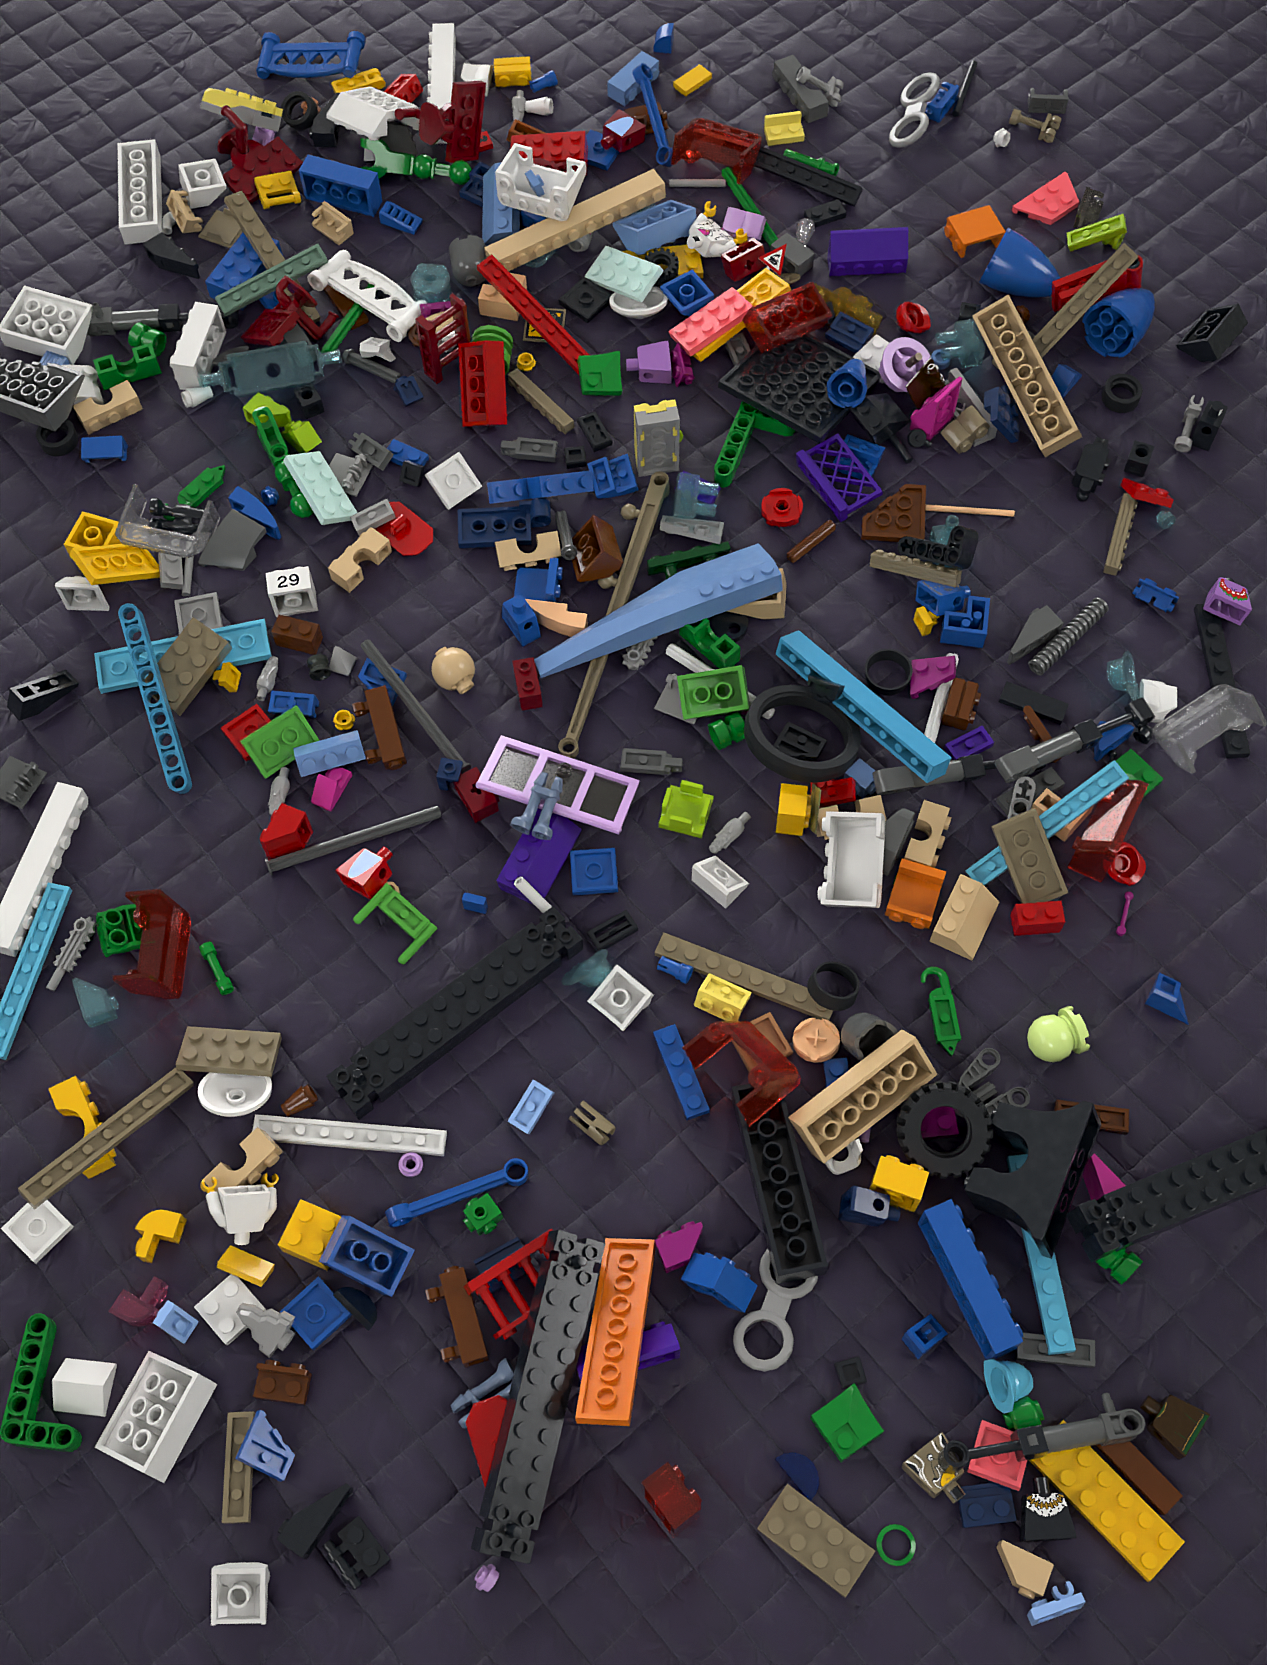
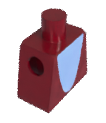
[601,109,646,152]

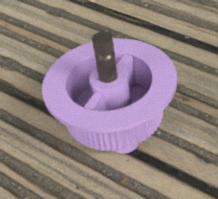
[879,337,930,392]

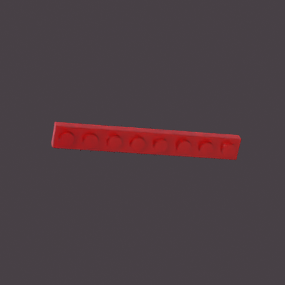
[477,254,589,375]

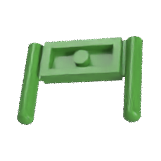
[353,883,437,964]

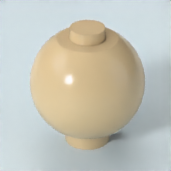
[432,647,475,694]

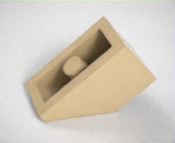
[997,1540,1054,1600]

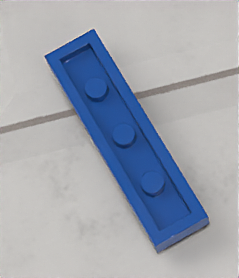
[653,1024,710,1121]

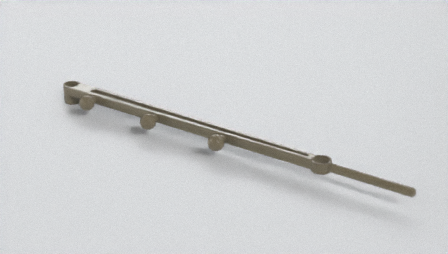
[550,472,670,789]

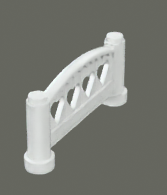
[307,250,427,342]

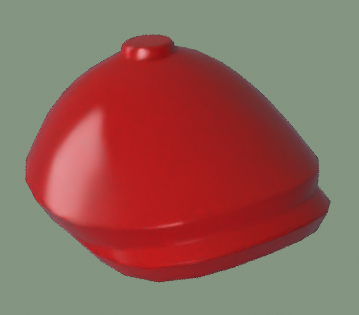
[896,302,931,333]
[1104,842,1146,886]

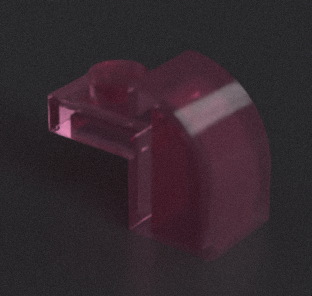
[109,1276,168,1327]

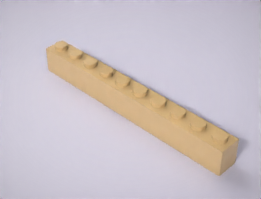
[484,169,666,271]

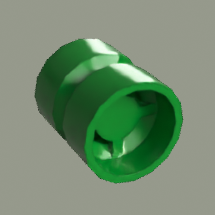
[128,323,167,357]
[708,712,745,750]
[1095,1248,1143,1285]

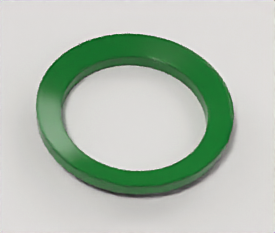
[876,1524,916,1566]

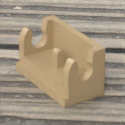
[166,190,203,233]
[312,201,354,245]

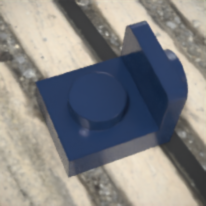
[393,375,424,407]
[436,758,463,791]

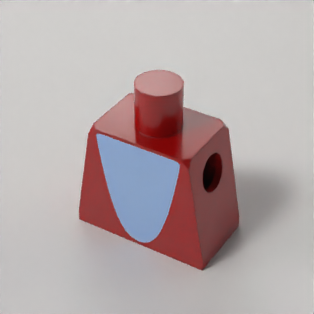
[335,846,393,900]

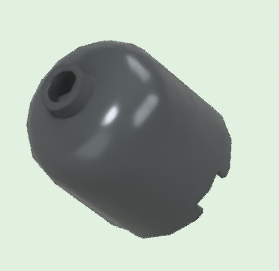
[449,235,486,287]
[841,1012,898,1061]

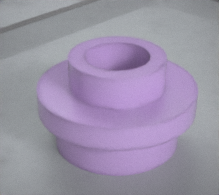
[398,1152,423,1177]
[475,1564,499,1592]

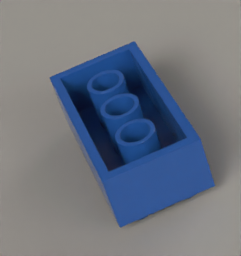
[299,154,383,217]
[205,232,283,310]

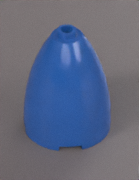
[979,228,1060,298]
[1082,288,1155,358]

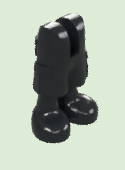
[149,498,210,537]

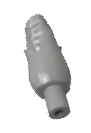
[512,90,526,121]
[256,656,278,701]
[268,767,290,816]
[709,812,751,854]

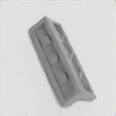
[945,368,997,447]

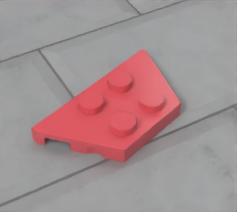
[1012,172,1079,225]

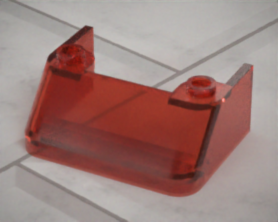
[671,118,762,185]
[1067,780,1149,883]
[113,889,191,999]
[682,1021,801,1126]

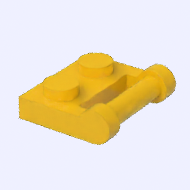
[254,171,301,210]

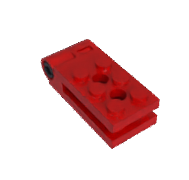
[1052,255,1143,315]

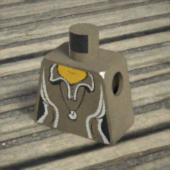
[901,1432,965,1504]

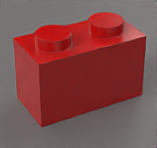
[1010,901,1065,936]

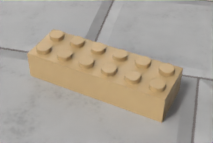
[788,1030,938,1163]

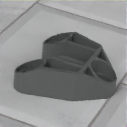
[883,808,915,876]
[953,1048,1030,1117]

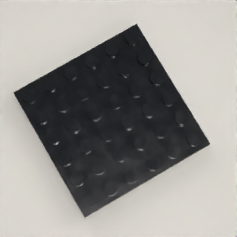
[718,320,881,444]

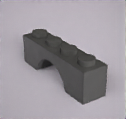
[772,55,829,123]

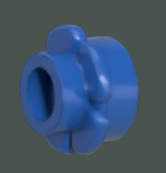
[261,486,279,506]

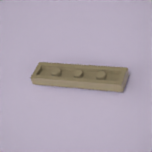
[222,1412,256,1524]

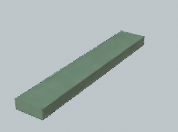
[215,243,328,317]

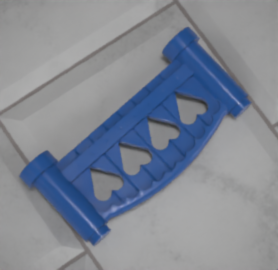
[256,31,366,79]

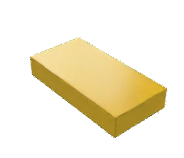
[673,64,712,97]
[217,1245,275,1287]

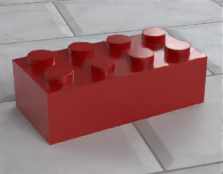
[511,131,588,176]

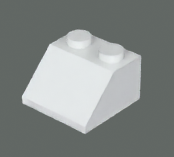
[178,159,226,209]

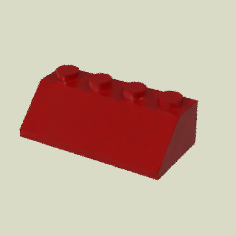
[458,340,507,427]

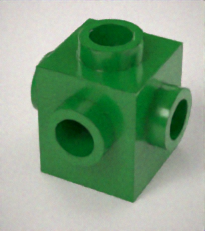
[463,1193,503,1236]

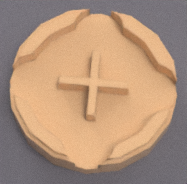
[793,1018,840,1063]

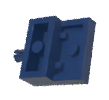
[459,162,491,207]
[984,385,1021,444]

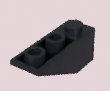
[143,232,200,279]

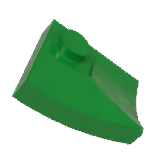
[577,351,622,396]
[1115,749,1164,808]
[810,1384,884,1462]

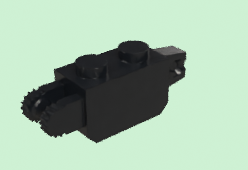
[1072,437,1111,502]

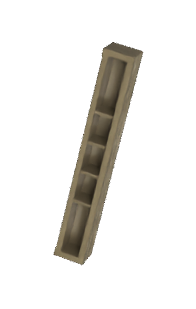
[508,368,574,434]
[1103,493,1138,576]
[870,550,962,587]

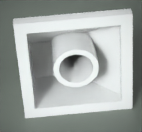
[55,576,110,611]

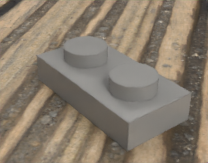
[350,499,396,536]
[158,548,184,590]

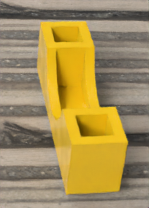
[49,1076,116,1179]

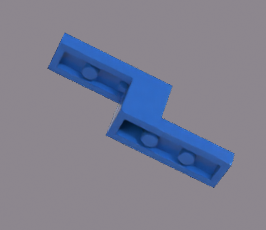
[487,470,594,504]

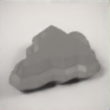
[236,1303,295,1358]

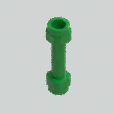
[199,942,234,995]

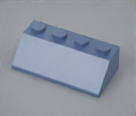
[482,162,520,246]
[613,200,696,255]

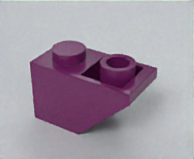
[655,1221,703,1273]

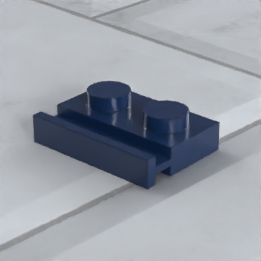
[825,311,874,353]
[474,1237,527,1294]
[958,1482,1017,1528]

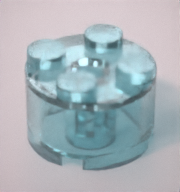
[411,263,452,303]

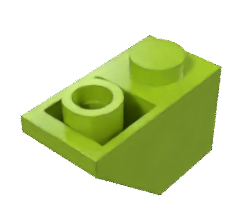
[243,392,292,427]
[281,420,322,454]

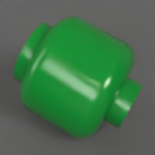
[1003,1396,1044,1431]

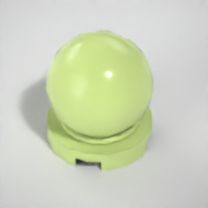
[1027,1006,1090,1062]

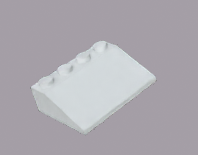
[0,286,93,365]
[95,1351,217,1483]

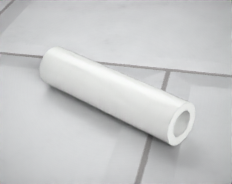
[514,877,552,913]

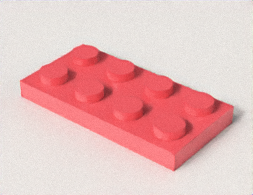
[668,287,755,356]

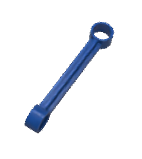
[632,63,677,167]
[385,1158,528,1228]

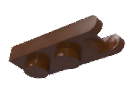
[1023,706,1062,763]

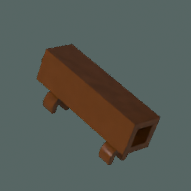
[352,685,407,770]
[425,1266,489,1368]

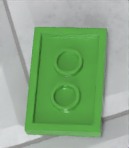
[240,705,320,779]

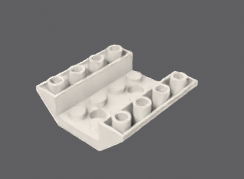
[326,86,420,140]

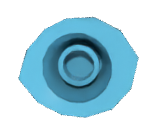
[984,1359,1033,1413]

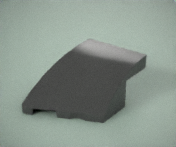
[364,124,418,163]
[198,509,267,571]

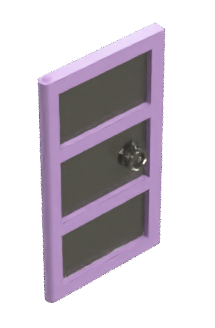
[476,735,640,834]

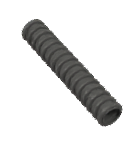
[1028,597,1109,676]

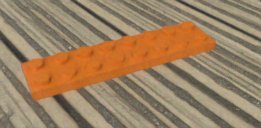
[575,1238,656,1426]

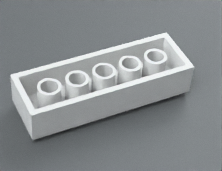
[118,139,163,244]

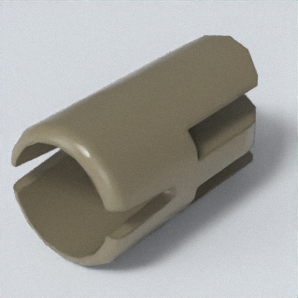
[569,1100,616,1145]

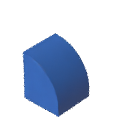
[653,23,674,53]

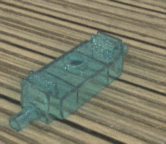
[200,340,342,397]

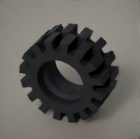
[645,248,679,286]

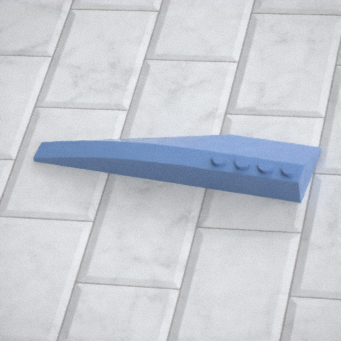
[534,543,783,678]

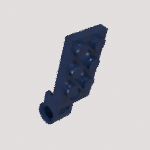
[458,498,551,548]

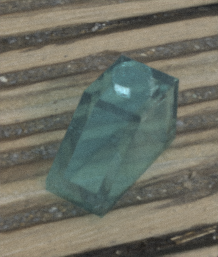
[72,978,119,1028]

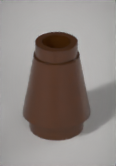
[280,1084,318,1117]

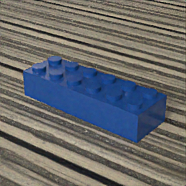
[918,1199,1023,1360]

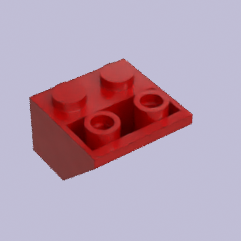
[260,803,313,860]

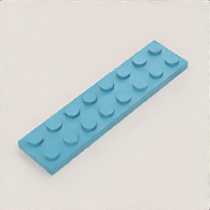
[94,619,272,694]

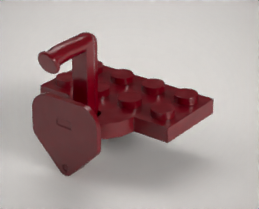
[395,81,486,163]
[217,105,303,204]
[241,275,339,346]

